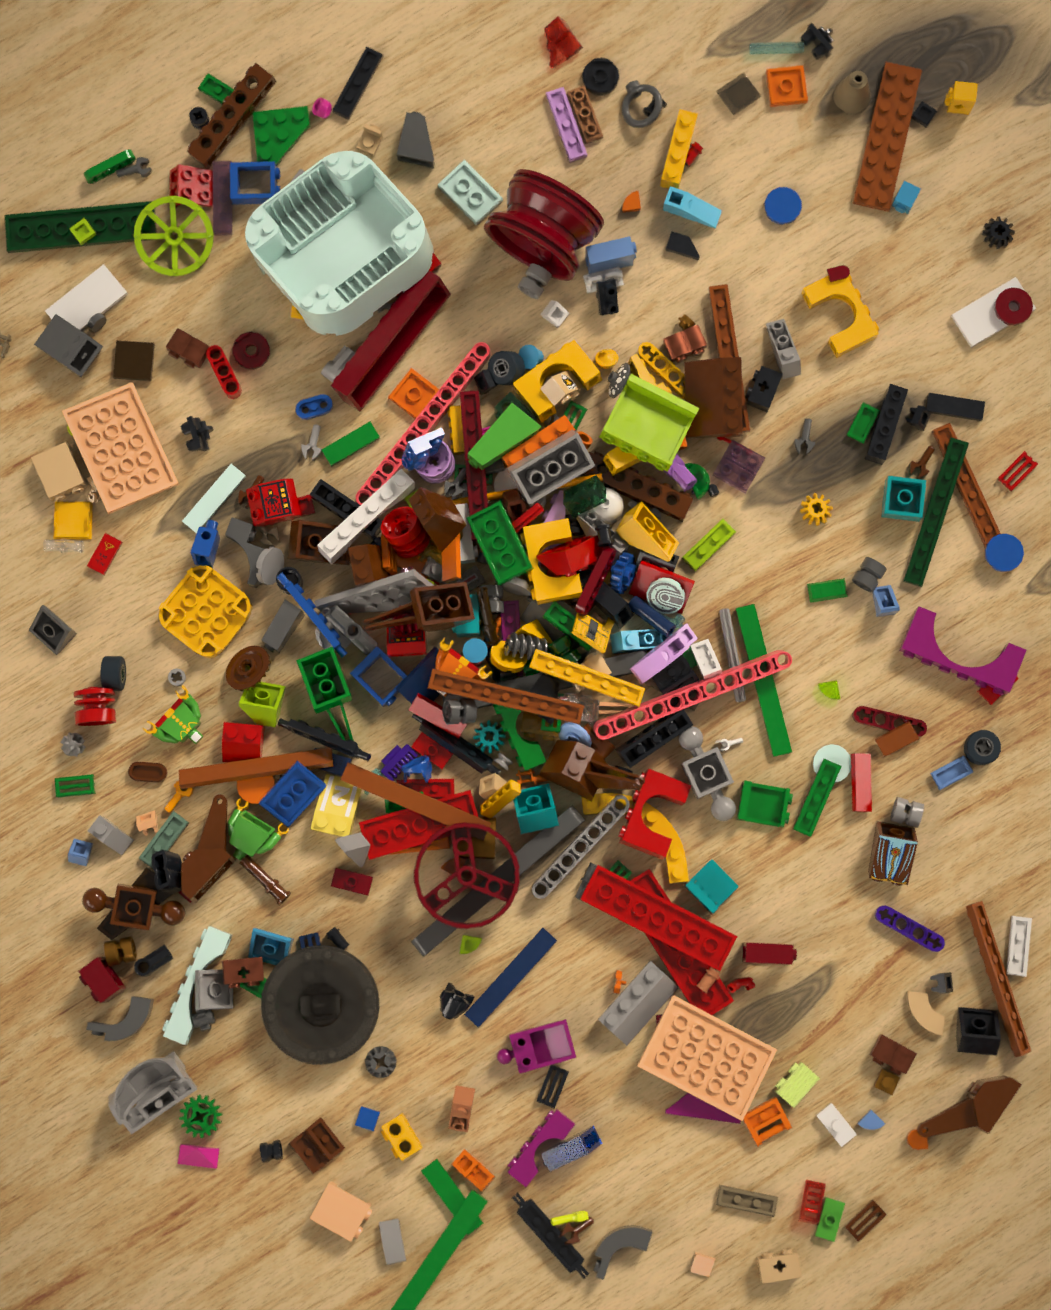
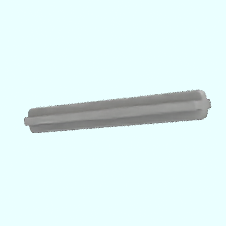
[719,608,746,702]

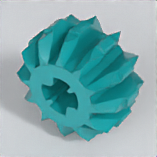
[473,720,506,754]

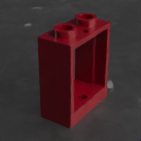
[742,943,797,965]

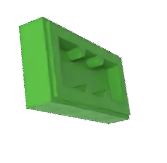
[815,1197,845,1242]

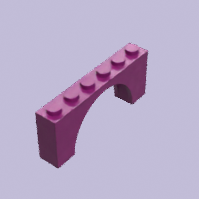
[899,606,1027,696]

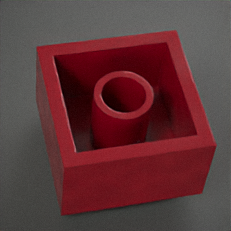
[78,957,127,1003]

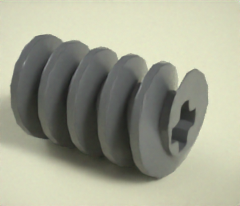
[505,632,547,660]

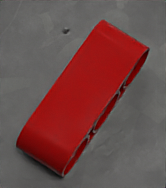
[206,345,242,399]

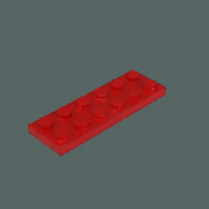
[359,790,478,860]

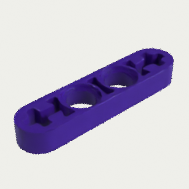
[875,905,945,952]

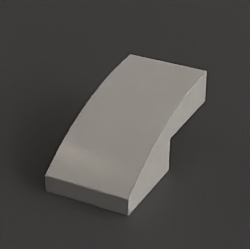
[379,1219,406,1265]

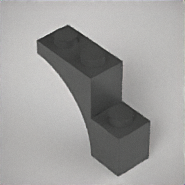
[225,517,265,588]

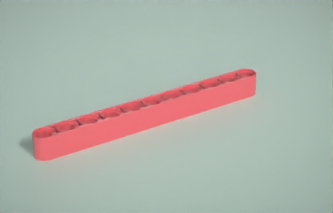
[355,342,490,506]
[593,650,792,740]

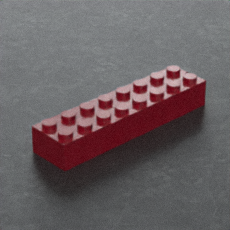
[330,271,451,412]

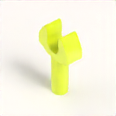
[551,1210,589,1226]

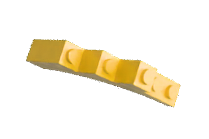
[603,354,672,476]

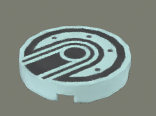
[647,578,685,614]

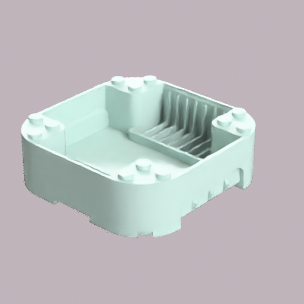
[245,151,434,336]

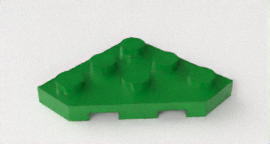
[252,106,310,166]

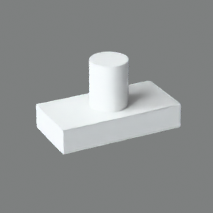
[690,639,722,680]
[816,1103,857,1147]

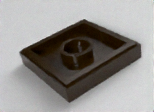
[113,340,155,381]

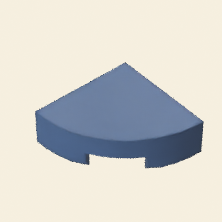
[857,1109,885,1130]

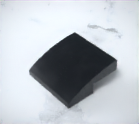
[651,654,699,706]

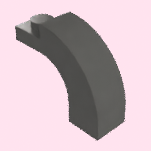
[86,996,154,1041]
[593,1225,652,1280]

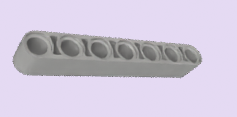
[532,795,630,899]

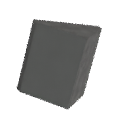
[29,605,77,655]

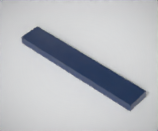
[464,928,557,1028]

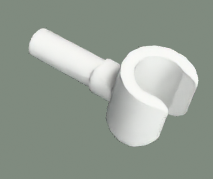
[715,738,743,751]

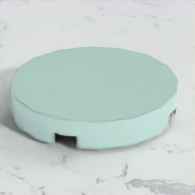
[813,744,851,783]

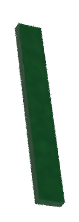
[903,437,969,588]

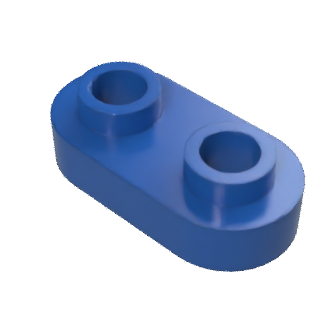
[295,394,333,420]

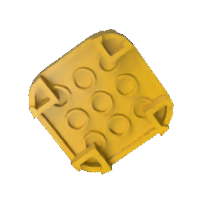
[159,565,253,658]

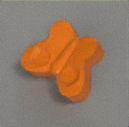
[613,970,626,994]

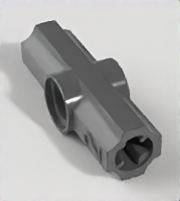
[325,605,378,655]

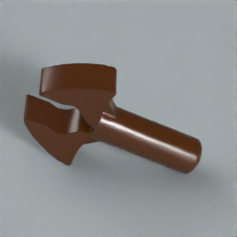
[909,446,935,479]
[238,475,265,509]
[560,1217,594,1244]

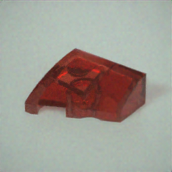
[544,16,583,68]

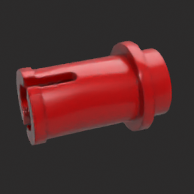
[685,142,703,167]

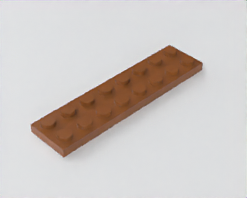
[853,62,922,212]

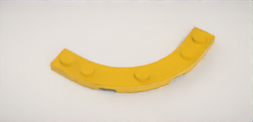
[581,793,689,884]

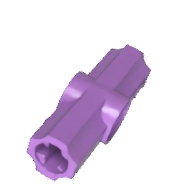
[664,454,697,491]

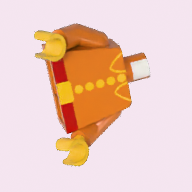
[435,637,492,697]

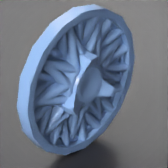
[558,722,592,747]

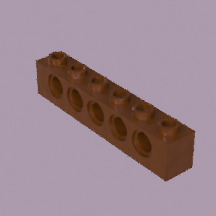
[187,63,277,169]
[579,451,693,522]

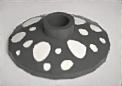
[608,363,630,398]

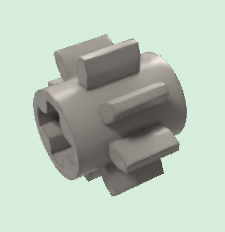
[60,733,85,757]

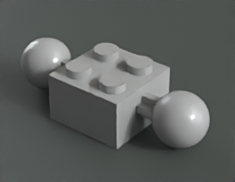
[679,726,736,821]

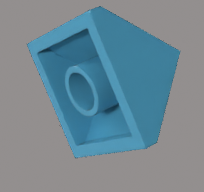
[248,928,294,967]

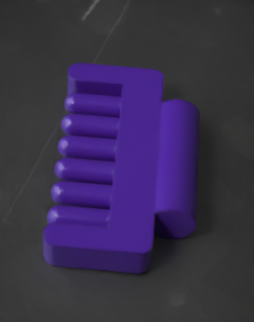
[381,744,418,781]

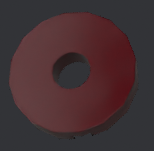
[994,288,1033,326]
[232,332,270,369]

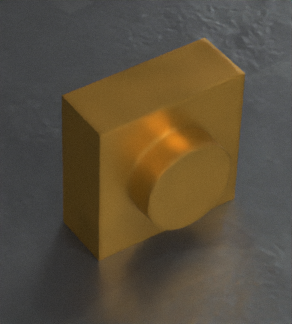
[873,1069,900,1095]

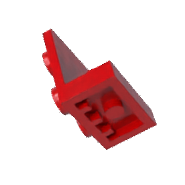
[169,164,213,208]

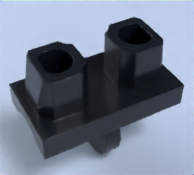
[800,23,834,60]
[596,278,619,316]
[181,416,214,452]

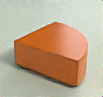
[622,191,641,213]
[441,858,467,877]

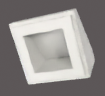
[540,300,569,328]

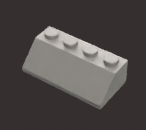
[598,961,679,1045]

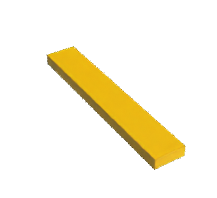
[529,649,645,707]

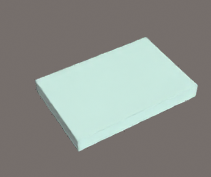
[438,160,503,225]

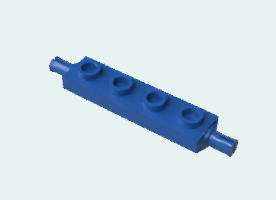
[276,572,347,658]

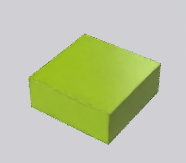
[69,218,97,245]

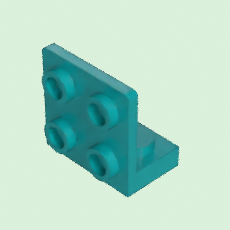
[684,859,738,914]

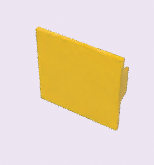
[54,502,93,540]

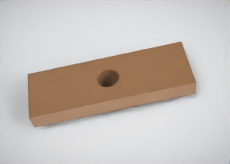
[567,85,603,144]

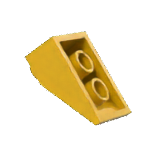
[616,501,679,562]

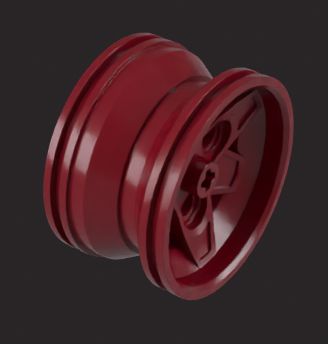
[484,169,604,281]

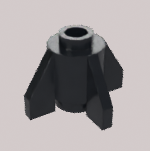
[440,983,475,1020]

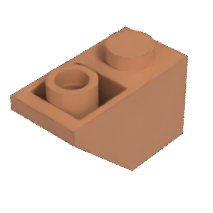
[449,1085,475,1132]

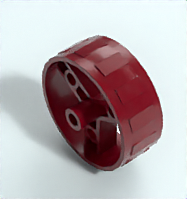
[414,822,520,929]

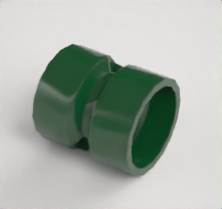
[547,634,581,663]

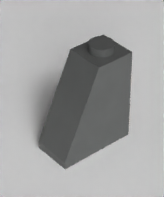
[397,112,435,168]
[262,599,305,653]

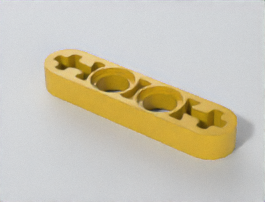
[638,342,685,399]

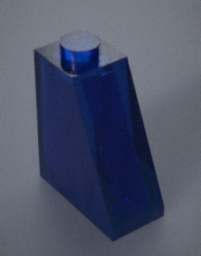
[541,1126,602,1172]

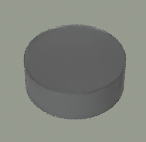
[88,313,107,332]

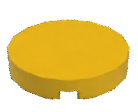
[489,641,527,673]

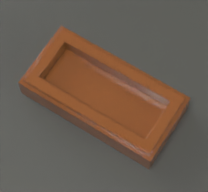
[875,721,919,757]

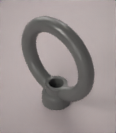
[622,80,662,128]

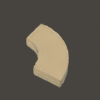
[907,991,945,1036]

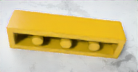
[447,405,465,455]
[480,779,521,819]

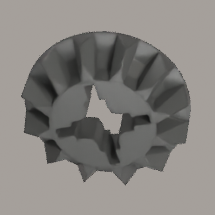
[365,1046,397,1078]

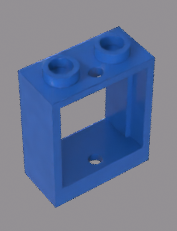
[230,161,280,205]
[350,646,407,707]

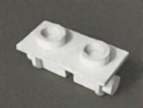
[583,267,624,294]

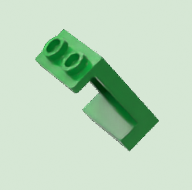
[736,780,793,828]

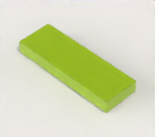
[682,519,736,572]

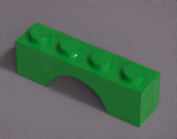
[493,704,546,771]

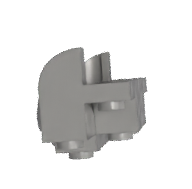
[109,1051,197,1134]

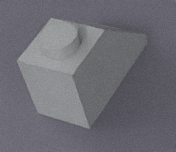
[88,815,134,855]

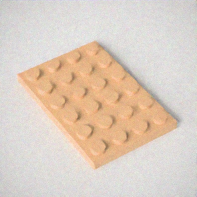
[62,382,179,514]
[637,995,777,1121]

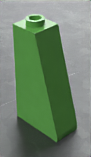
[467,403,541,470]

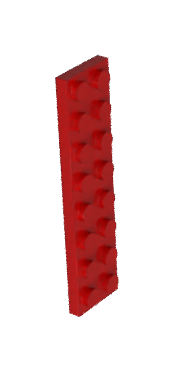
[580,865,738,971]
[631,869,734,1015]

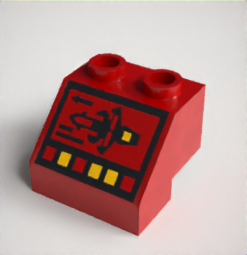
[246,479,301,526]
[387,626,428,657]

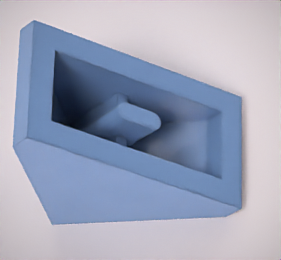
[873,585,900,617]

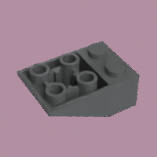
[34,314,103,378]

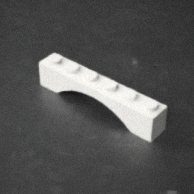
[318,469,415,564]

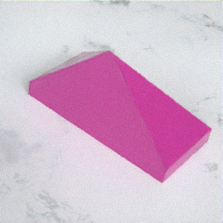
[178,1144,220,1169]

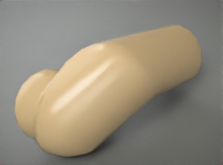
[87,476,101,503]

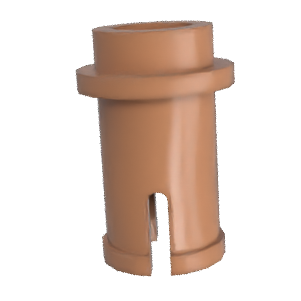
[696,967,720,993]

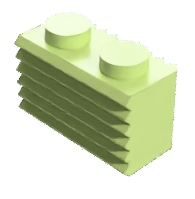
[775,1062,820,1108]

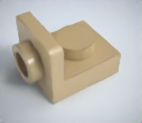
[356,124,383,157]

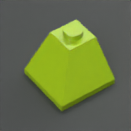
[239,682,285,728]

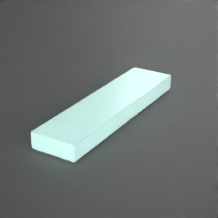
[182,464,246,534]

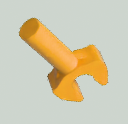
[164,781,194,813]

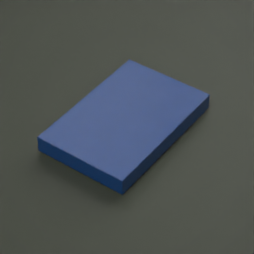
[259,761,327,828]

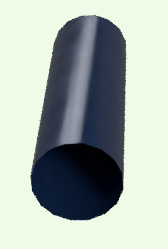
[629,596,676,637]

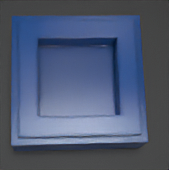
[355,1106,380,1131]

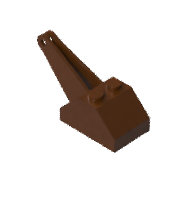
[363,582,475,632]
[540,740,645,802]
[181,794,236,903]
[917,1075,1022,1137]

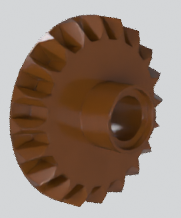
[226,646,271,691]

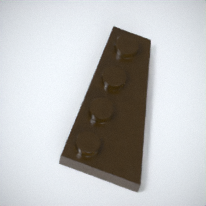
[97,867,173,940]

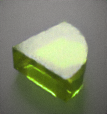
[817,680,840,700]

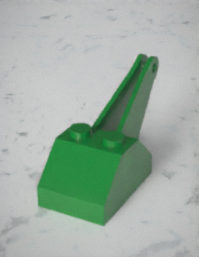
[296,647,354,741]

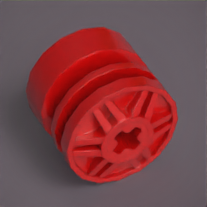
[381,506,431,558]
[73,687,116,726]

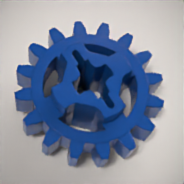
[610,552,636,594]

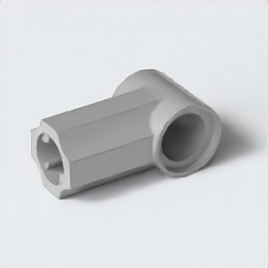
[321,345,355,382]

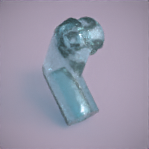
[659,612,685,628]

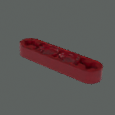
[575,546,616,616]
[852,706,927,737]

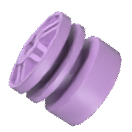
[415,441,455,483]

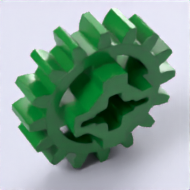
[179,1094,223,1138]

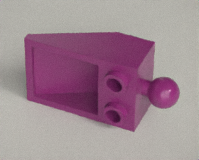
[497,1019,577,1073]

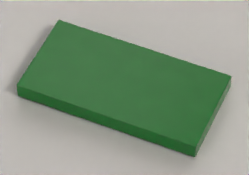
[466,501,534,586]

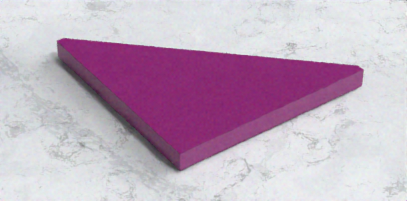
[665,1093,741,1124]

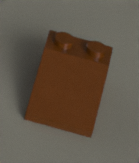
[288,520,351,565]

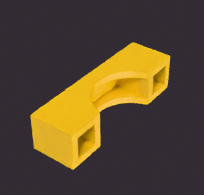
[660,109,698,189]

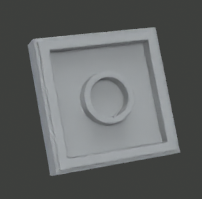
[195,970,233,1010]

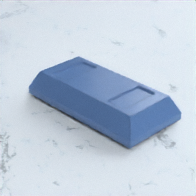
[930,756,973,790]

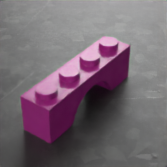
[507,1108,575,1187]

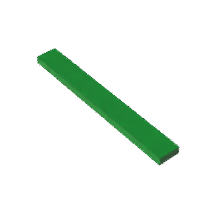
[735,604,792,757]
[391,1189,488,1310]

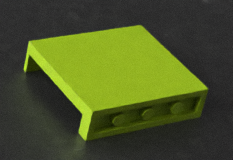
[599,374,699,472]

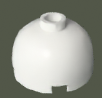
[586,487,624,524]

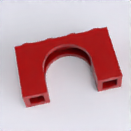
[618,768,692,860]

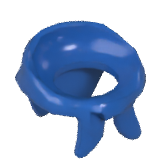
[401,755,432,783]

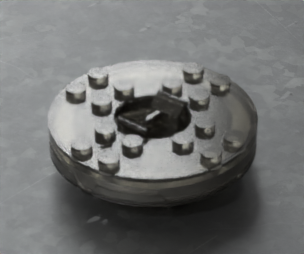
[261,945,380,1065]

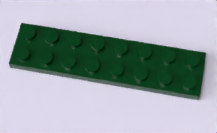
[4,201,157,253]

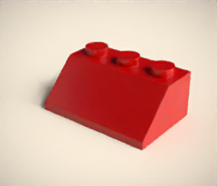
[536,535,604,577]

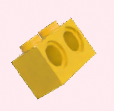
[381,1113,423,1161]

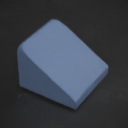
[68,839,93,866]

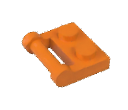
[743,1097,792,1147]

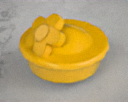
[595,349,619,369]

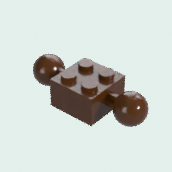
[82,883,185,930]

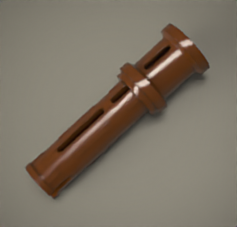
[239,855,291,905]

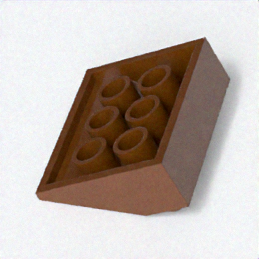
[684,357,743,438]

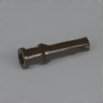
[475,587,500,646]

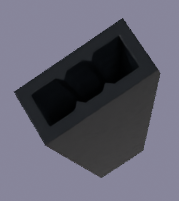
[576,568,634,629]

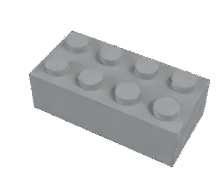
[506,430,595,505]

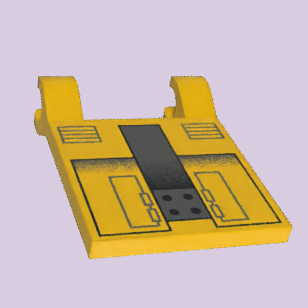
[572,613,615,654]

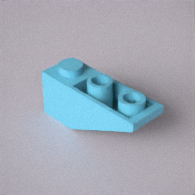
[663,186,722,229]
[610,629,672,654]

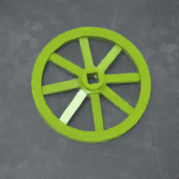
[134,196,214,276]

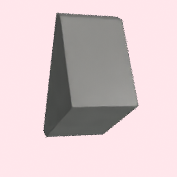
[335,832,371,867]

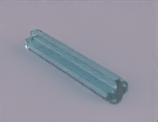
[749,42,804,54]

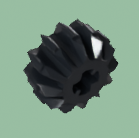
[982,216,1015,249]

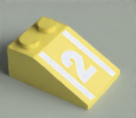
[311,774,362,837]

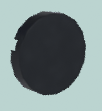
[582,58,619,95]

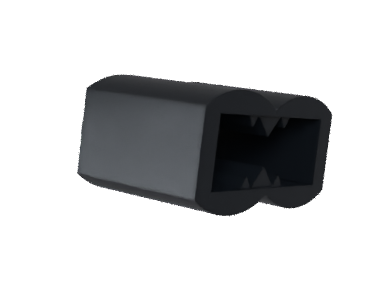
[151,849,182,894]

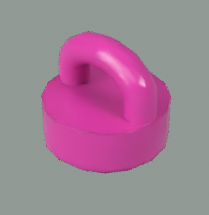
[312,97,332,119]

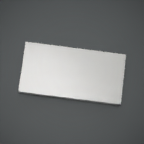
[45,264,128,331]
[951,277,1036,347]

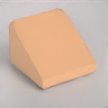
[690,1252,715,1277]

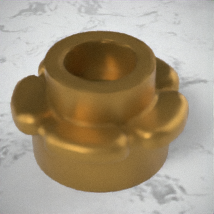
[678,314,695,330]

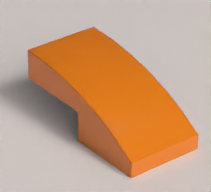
[452,1149,495,1192]

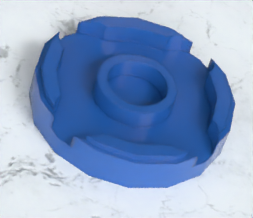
[764,187,802,225]
[985,534,1024,572]

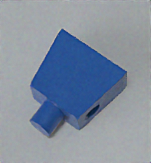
[190,520,220,568]

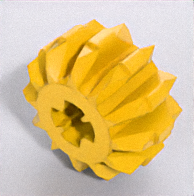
[800,493,833,526]

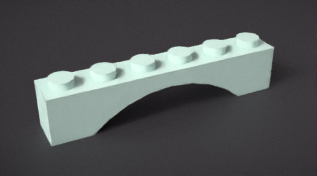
[162,926,233,1045]

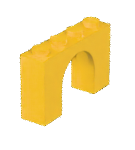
[801,274,879,358]
[513,340,602,423]
[520,518,582,605]

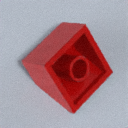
[222,722,265,763]

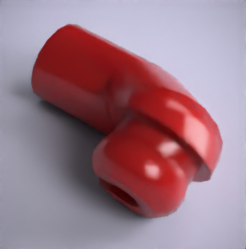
[727,977,755,993]

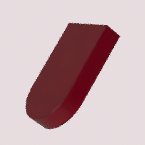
[827,265,850,283]

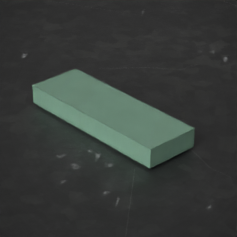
[139,811,190,868]

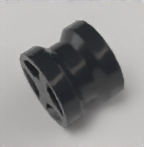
[189,107,210,130]

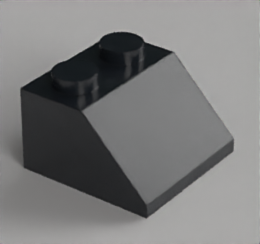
[956,1007,1001,1056]

